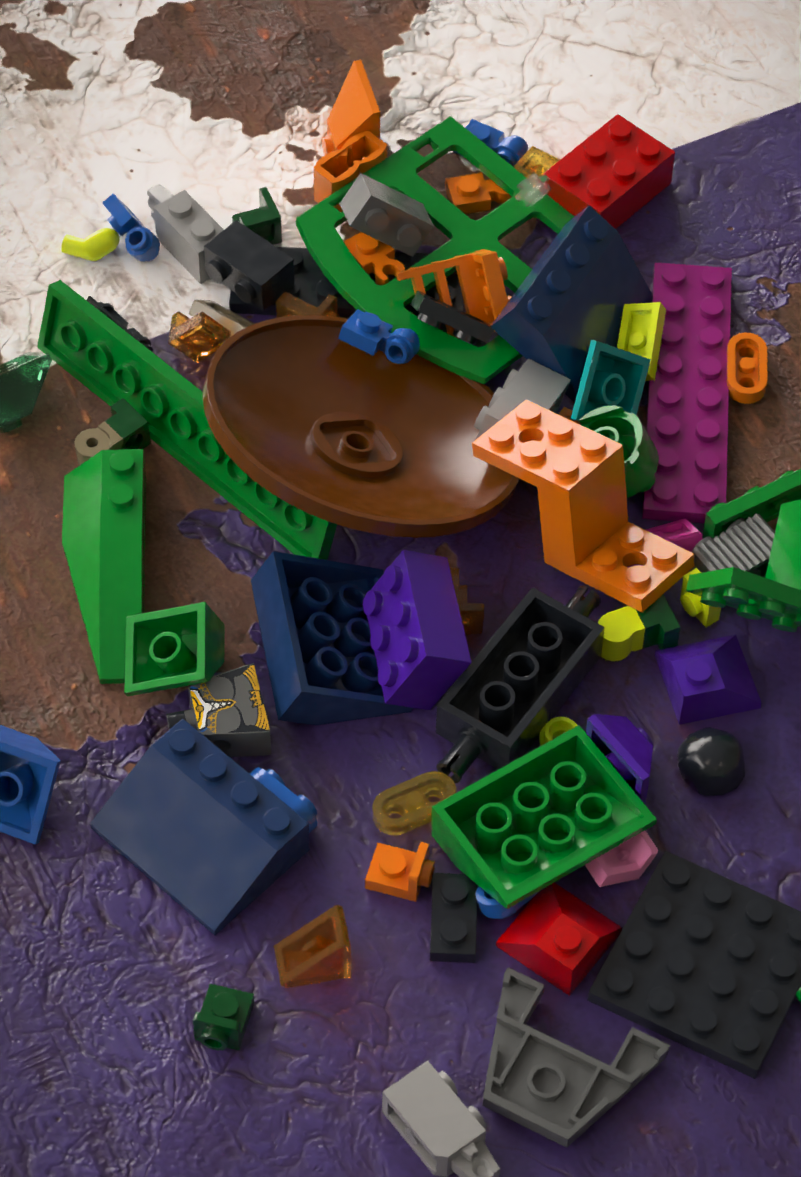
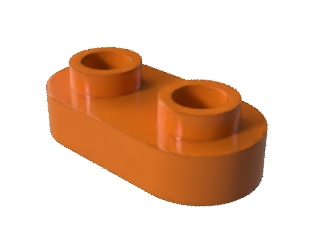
[727,333,767,404]

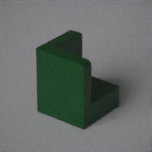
[232,186,282,245]

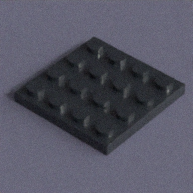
[587,851,801,1079]

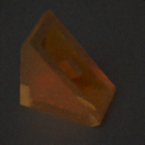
[274,905,351,988]

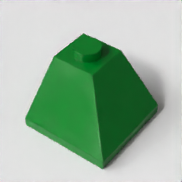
[124,602,225,696]

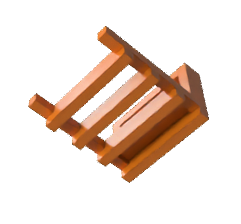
[396,249,512,338]

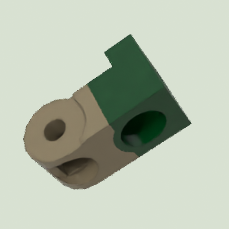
[74,398,151,466]

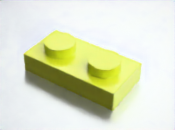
[617,302,666,381]

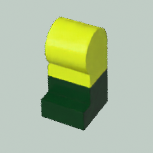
[598,594,680,661]

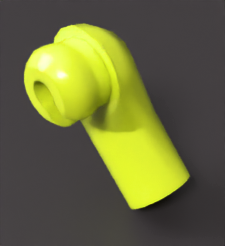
[61,228,120,261]

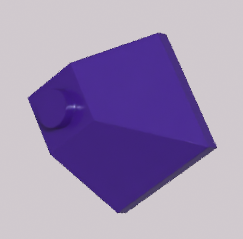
[655,635,762,725]
[586,714,653,804]

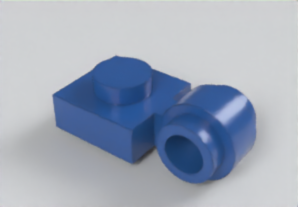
[453,119,528,169]
[102,193,160,262]
[338,309,420,364]

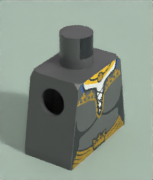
[166,663,271,757]

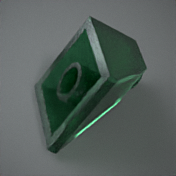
[0,352,52,433]

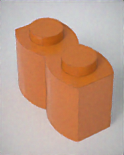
[313,131,387,212]

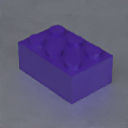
[363,550,472,710]

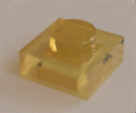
[513,146,560,190]

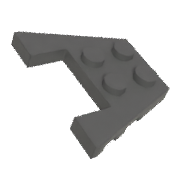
[482,967,670,1148]

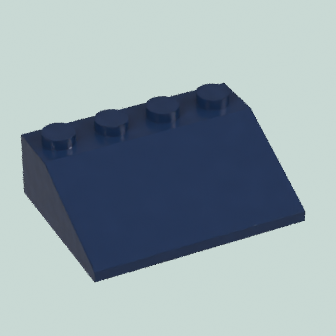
[490,205,653,403]
[251,551,414,725]
[90,719,310,935]

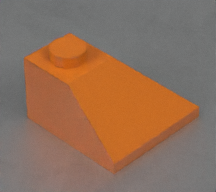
[322,60,380,155]

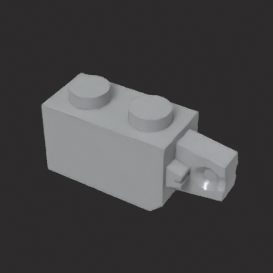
[147,183,224,284]
[382,1061,500,1177]

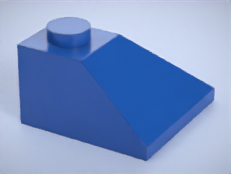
[0,725,61,845]

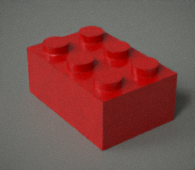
[542,114,675,229]

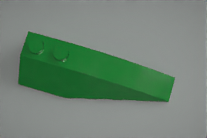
[62,449,146,684]

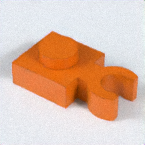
[445,172,512,214]
[343,232,405,285]

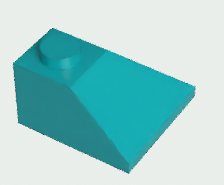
[571,340,651,421]

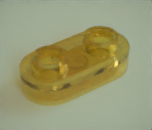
[373,771,456,835]

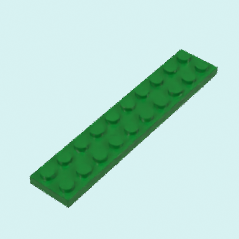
[37,280,338,560]

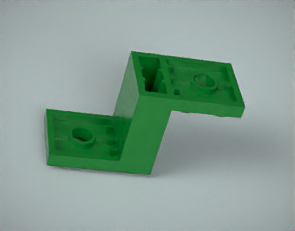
[686,500,801,632]

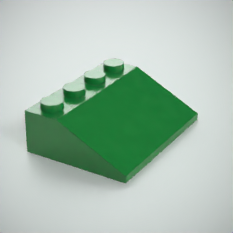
[432,725,657,909]

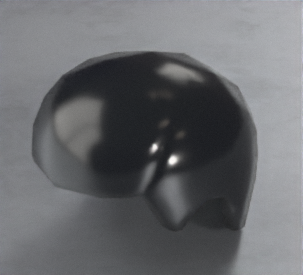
[677,727,745,796]

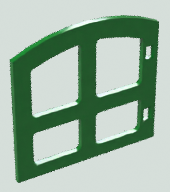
[295,116,574,384]

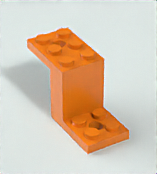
[472,399,695,612]

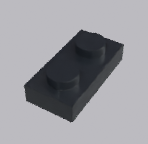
[411,290,494,344]
[430,873,477,963]

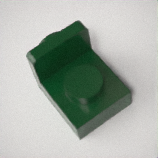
[193,984,255,1051]

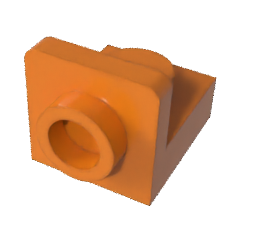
[365,842,435,902]

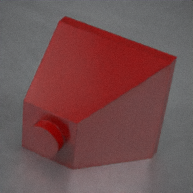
[496,882,622,996]

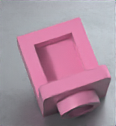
[585,831,658,887]

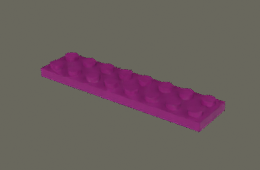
[642,263,732,523]

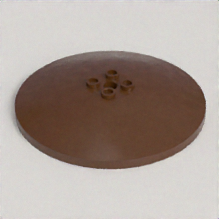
[202,315,519,538]

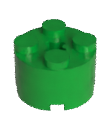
[579,406,659,498]

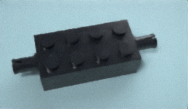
[436,585,605,783]

